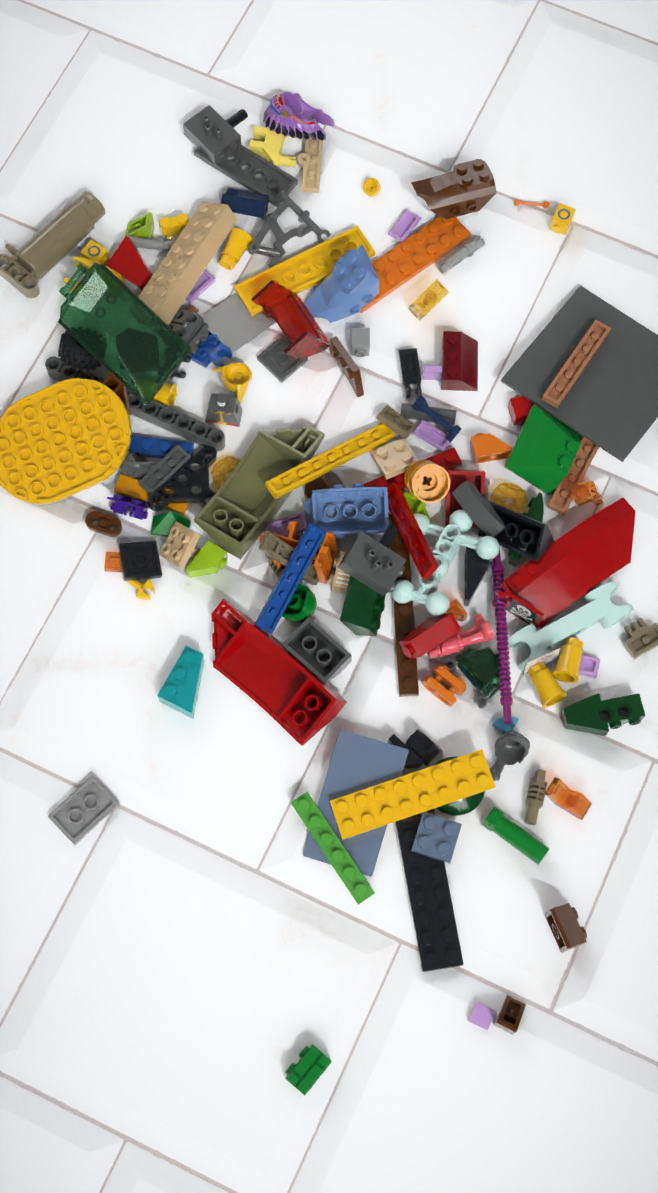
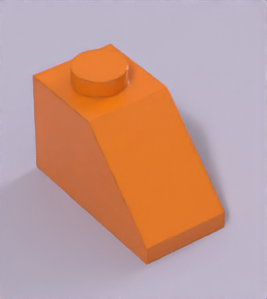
[470,433,512,464]

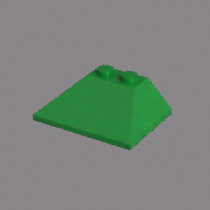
[504,404,581,495]

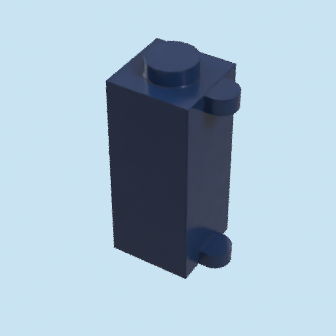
[221,188,269,220]

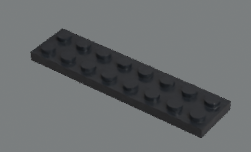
[395,809,464,972]

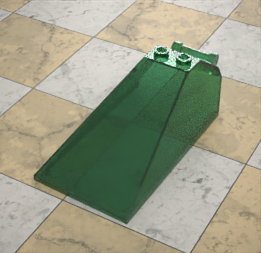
[58,262,193,406]

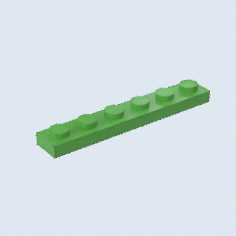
[290,791,375,905]

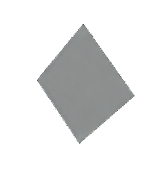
[202,293,278,353]

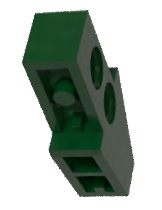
[560,693,646,736]

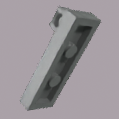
[400,403,457,431]
[138,444,191,495]

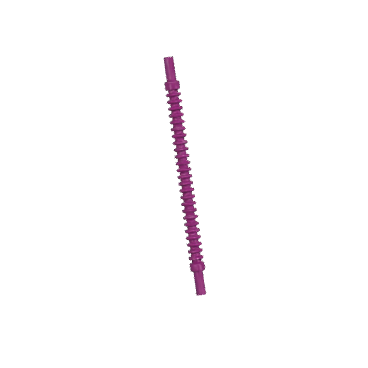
[492,550,513,724]

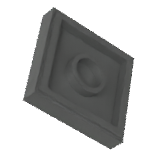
[257,335,308,383]

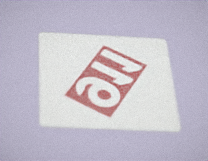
[524,648,560,675]

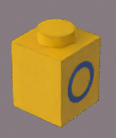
[550,203,576,235]
[80,240,110,266]

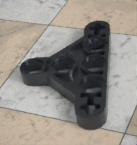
[148,446,217,512]

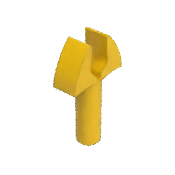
[122,578,155,600]

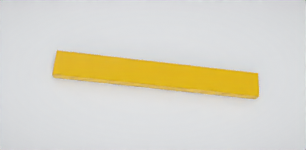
[265,423,396,499]

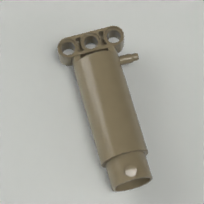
[0,191,106,298]

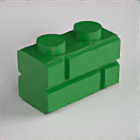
[285,1044,332,1096]

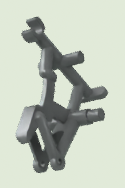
[248,188,331,267]

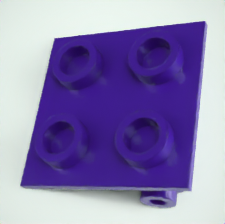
[106,494,150,520]

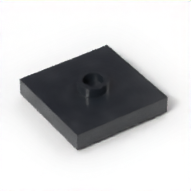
[118,541,162,581]

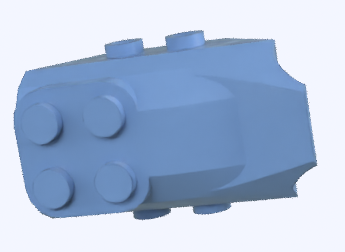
[305,245,379,323]
[304,484,389,538]

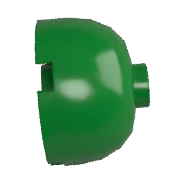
[282,583,317,623]

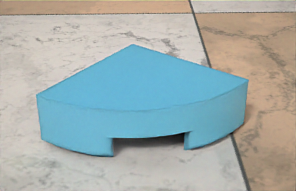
[492,716,519,733]

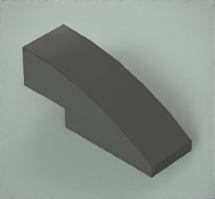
[452,481,505,537]

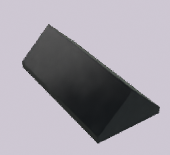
[478,500,555,562]

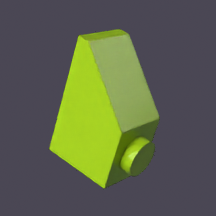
[186,540,228,578]

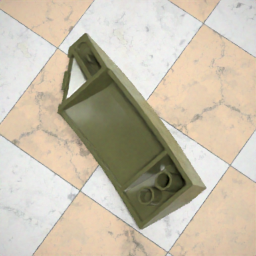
[194,425,325,560]

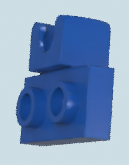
[191,332,233,368]

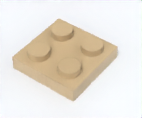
[370,437,418,480]

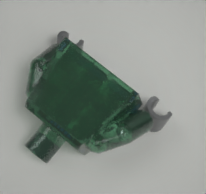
[444,647,501,709]

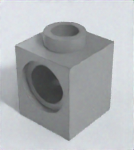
[351,328,370,357]

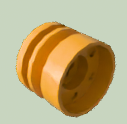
[404,460,450,503]

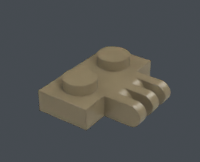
[623,618,658,660]

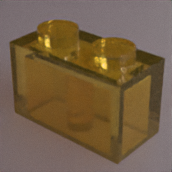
[407,279,449,321]

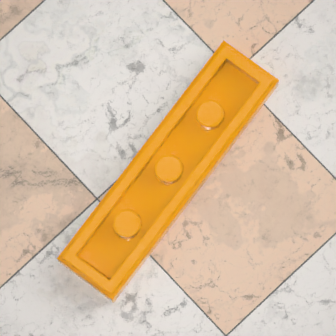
[114,474,189,515]

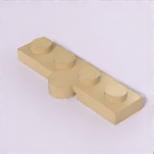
[297,138,323,193]

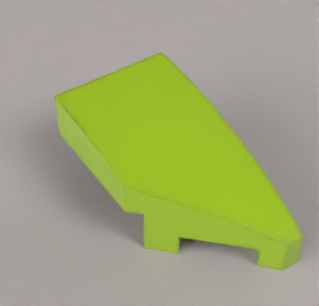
[404,492,431,520]

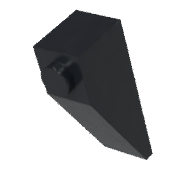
[464,547,493,607]

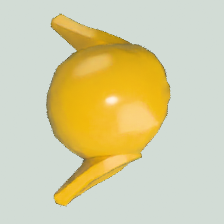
[212,363,252,403]

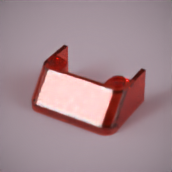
[251,280,331,360]

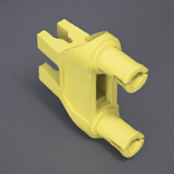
[249,126,302,168]

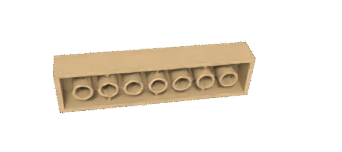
[129,202,238,329]

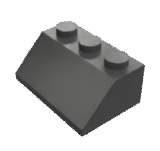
[282,617,352,684]

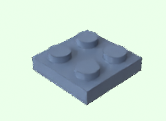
[411,812,462,864]

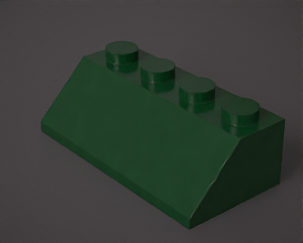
[340,576,386,636]

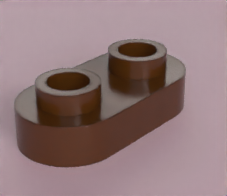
[85,511,122,537]

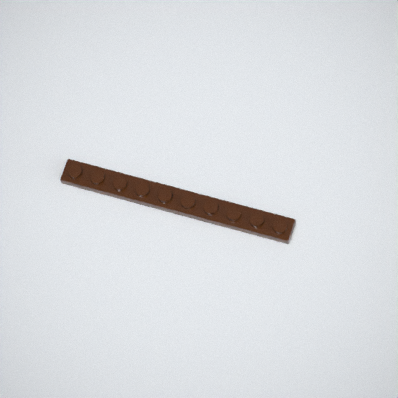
[389,514,419,697]

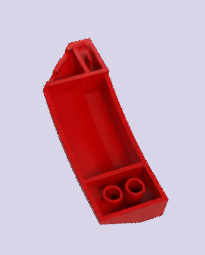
[504,497,636,628]
[211,599,347,746]

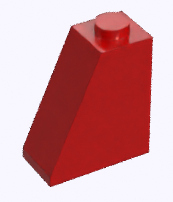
[106,236,153,291]
[399,613,461,659]

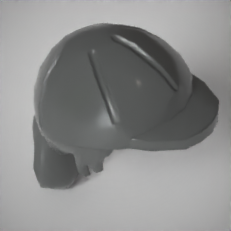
[119,451,156,478]
[489,731,530,781]

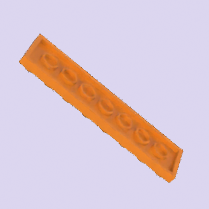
[360,216,471,313]

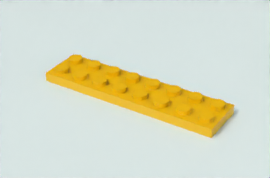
[234,225,375,317]
[330,749,496,840]

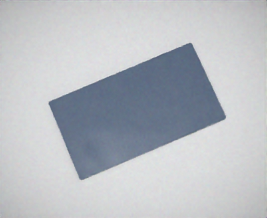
[303,730,409,877]

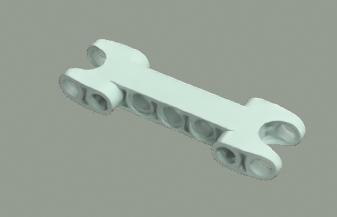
[507,581,634,672]

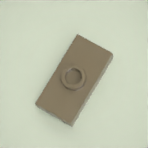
[376,405,417,439]

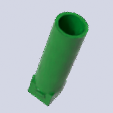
[481,806,550,865]

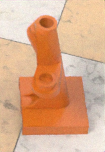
[259,520,339,584]

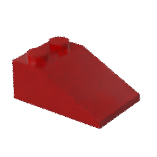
[445,469,486,528]

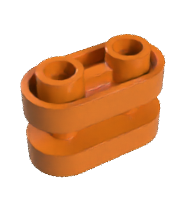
[422,664,467,707]

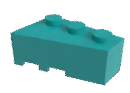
[157,645,205,719]

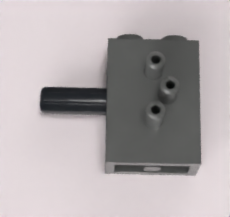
[183,105,248,165]
[338,524,406,596]

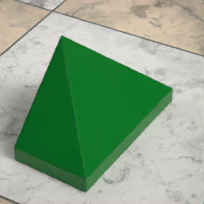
[151,511,191,537]

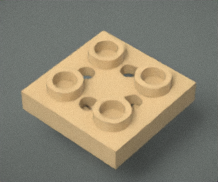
[159,522,201,569]

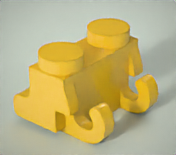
[158,213,188,240]

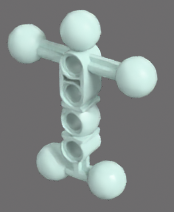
[391,509,500,616]

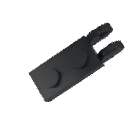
[398,348,422,398]

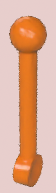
[513,199,550,209]

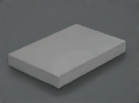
[48,775,120,846]

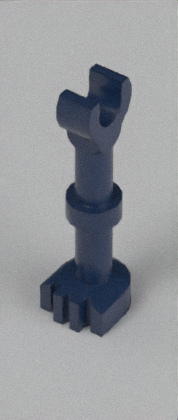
[412,395,462,443]

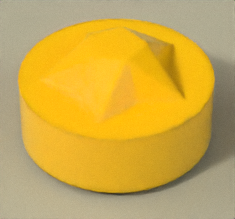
[363,178,381,197]

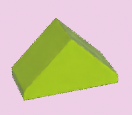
[125,212,155,238]

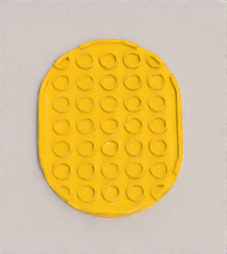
[0,378,131,504]

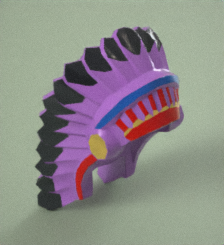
[263,92,335,140]

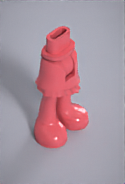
[427,613,494,658]

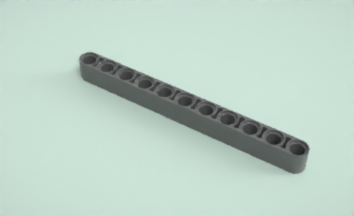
[45,356,225,452]

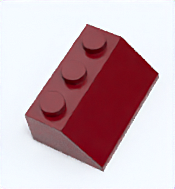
[441,331,478,391]

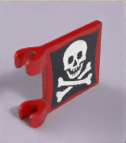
[492,583,544,628]

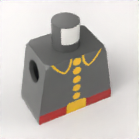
[205,393,243,427]

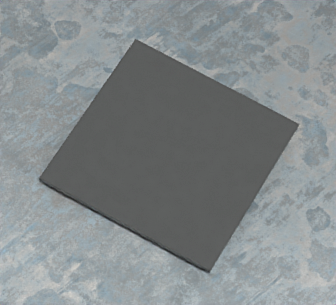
[501,285,658,462]

